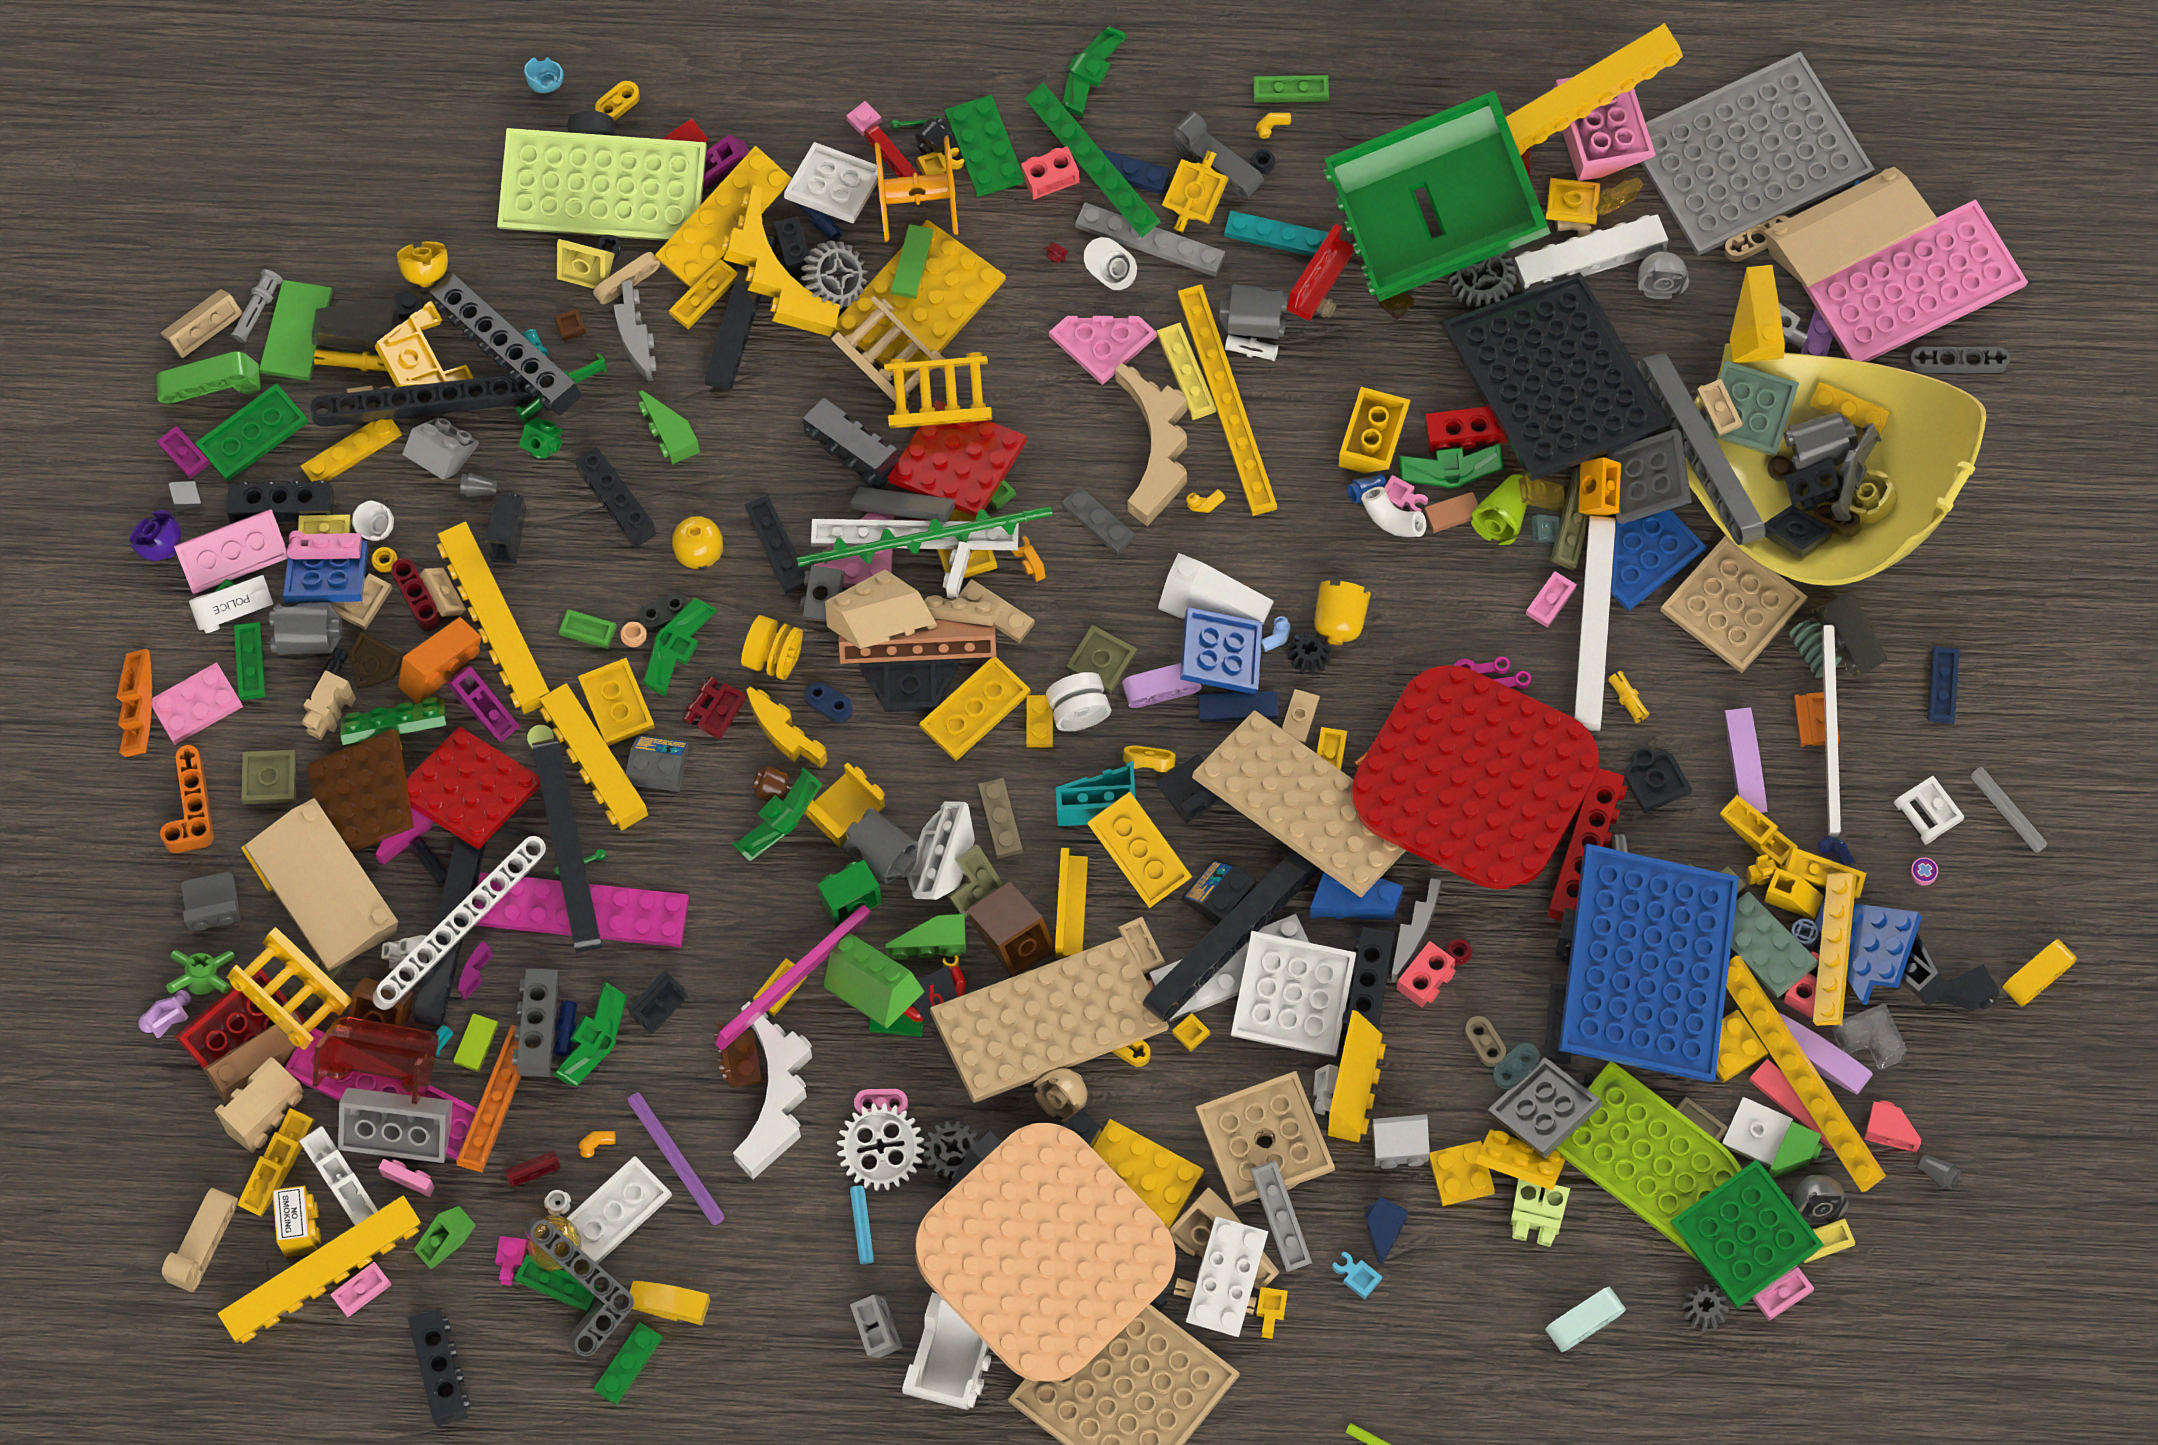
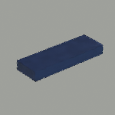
[1928,646,1960,724]
[1198,691,1278,722]

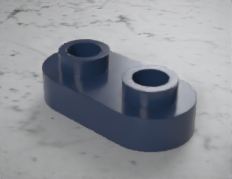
[805,682,853,723]

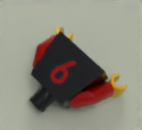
[902,955,966,1024]

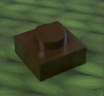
[1379,292,1415,320]

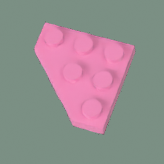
[1049,316,1157,385]
[814,513,894,587]

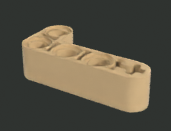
[162,1188,238,1292]

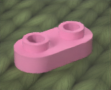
[854,1089,908,1116]

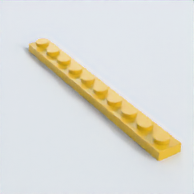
[1178,284,1277,516]
[1726,956,1886,1192]

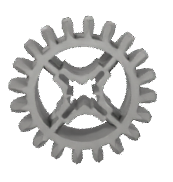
[801,241,868,309]

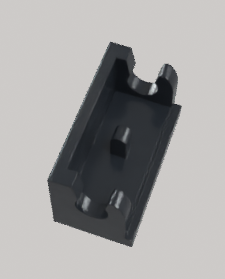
[628,970,688,1035]

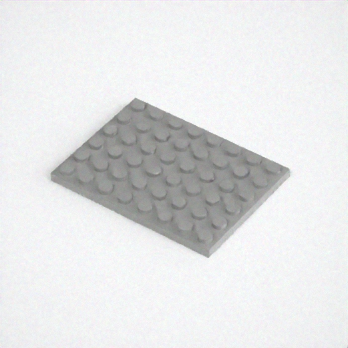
[1640,51,1875,256]

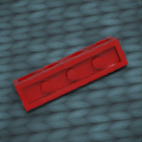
[1287,223,1355,321]

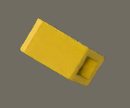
[1764,868,1824,921]

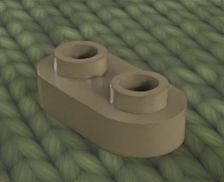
[1465,1016,1506,1067]

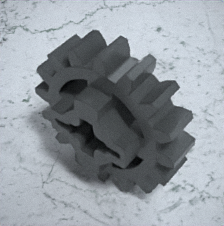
[923,1121,978,1180]

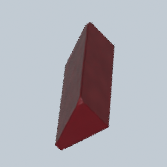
[504,1151,561,1188]

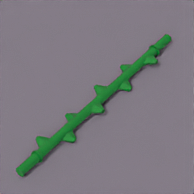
[797,506,1053,567]

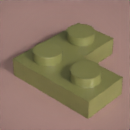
[947,844,1004,918]

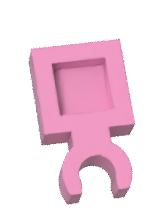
[1384,475,1428,512]

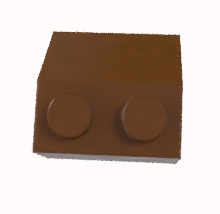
[345,977,414,1051]

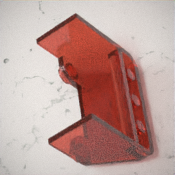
[312,1017,439,1104]

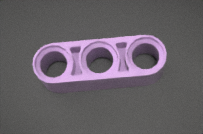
[1122,663,1202,708]

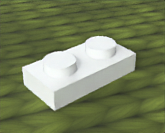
[943,541,971,599]

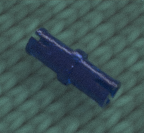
[553,1001,578,1057]

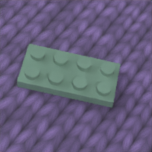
[1730,891,1818,998]

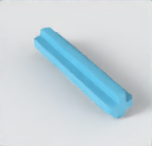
[850,1186,874,1265]

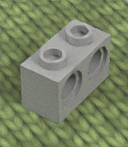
[850,1295,903,1358]

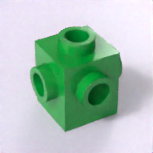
[519,417,563,459]

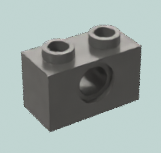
[800,565,845,621]

